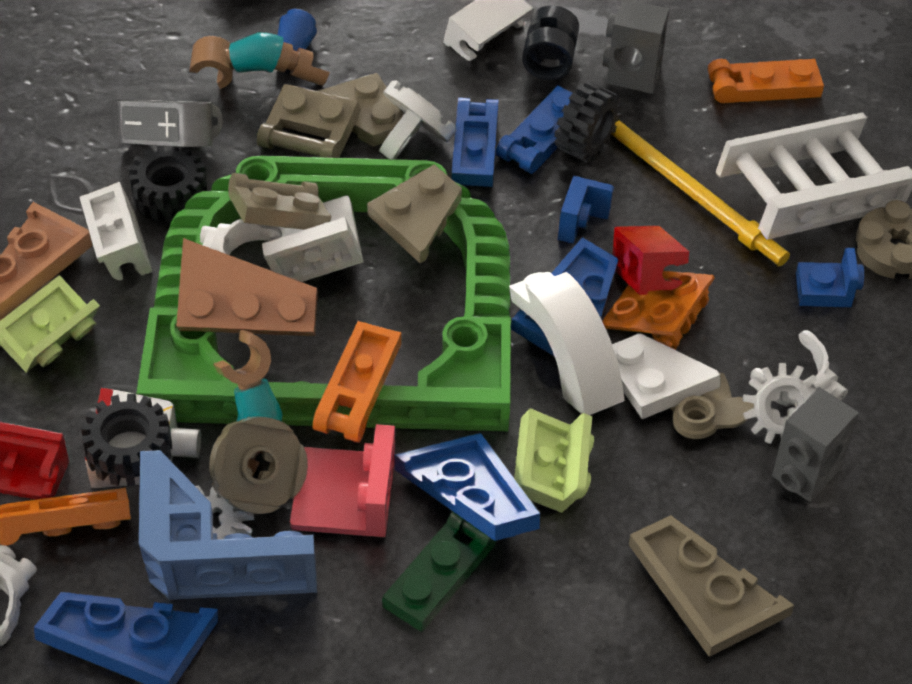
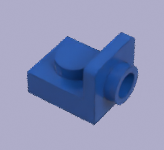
[557,176,614,244]
[796,248,864,307]

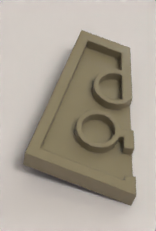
[629,515,794,657]

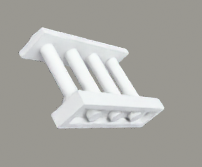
[716,112,912,240]

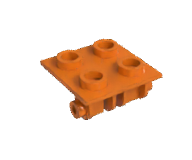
[602,271,715,350]

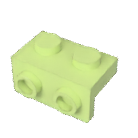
[0,275,100,373]
[514,408,594,513]

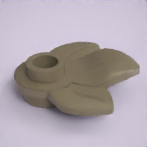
[670,372,754,439]

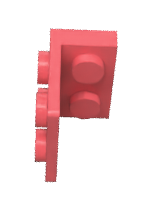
[290,424,395,537]

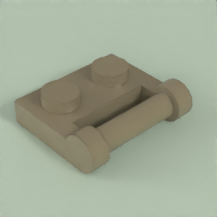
[257,84,361,158]
[228,173,332,230]

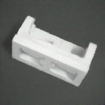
[443,0,533,61]
[80,182,153,280]

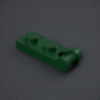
[382,511,498,632]

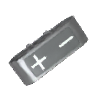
[117,100,223,147]

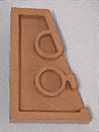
[0,202,93,321]
[176,238,318,336]

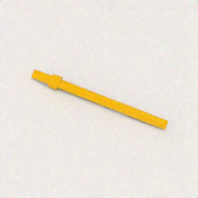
[611,120,790,266]

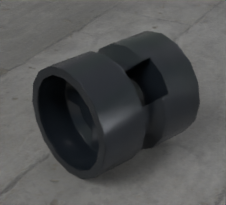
[522,5,580,80]

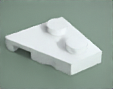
[612,333,720,419]

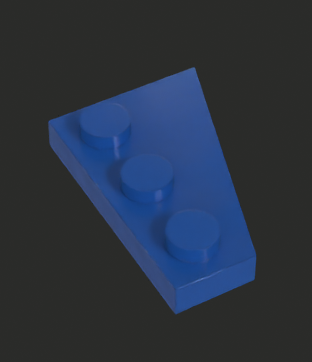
[511,237,618,357]
[394,433,540,541]
[34,592,218,684]

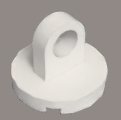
[379,80,457,159]

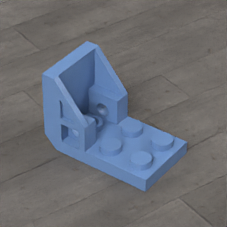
[139,450,317,600]

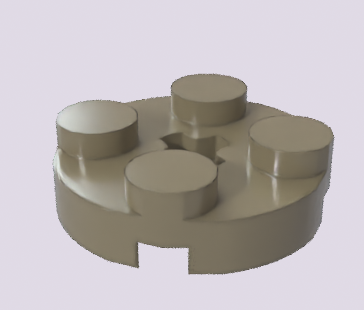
[855,200,912,279]
[209,416,308,514]

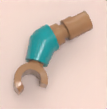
[189,32,330,89]
[212,330,282,485]

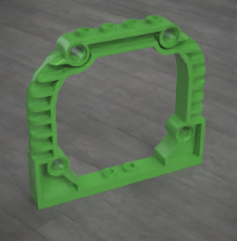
[136,156,511,431]

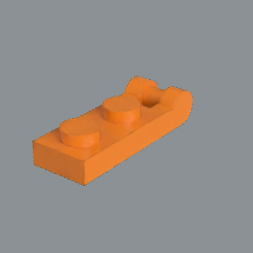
[707,59,824,103]
[313,321,401,442]
[0,488,131,545]

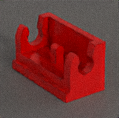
[612,226,689,295]
[0,422,69,500]

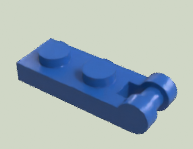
[495,86,572,174]
[452,97,499,187]

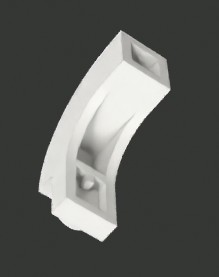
[509,272,625,415]

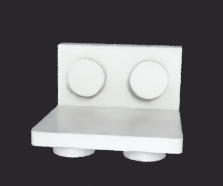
[262,196,363,282]

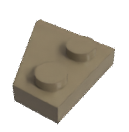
[318,73,404,146]
[367,164,462,263]

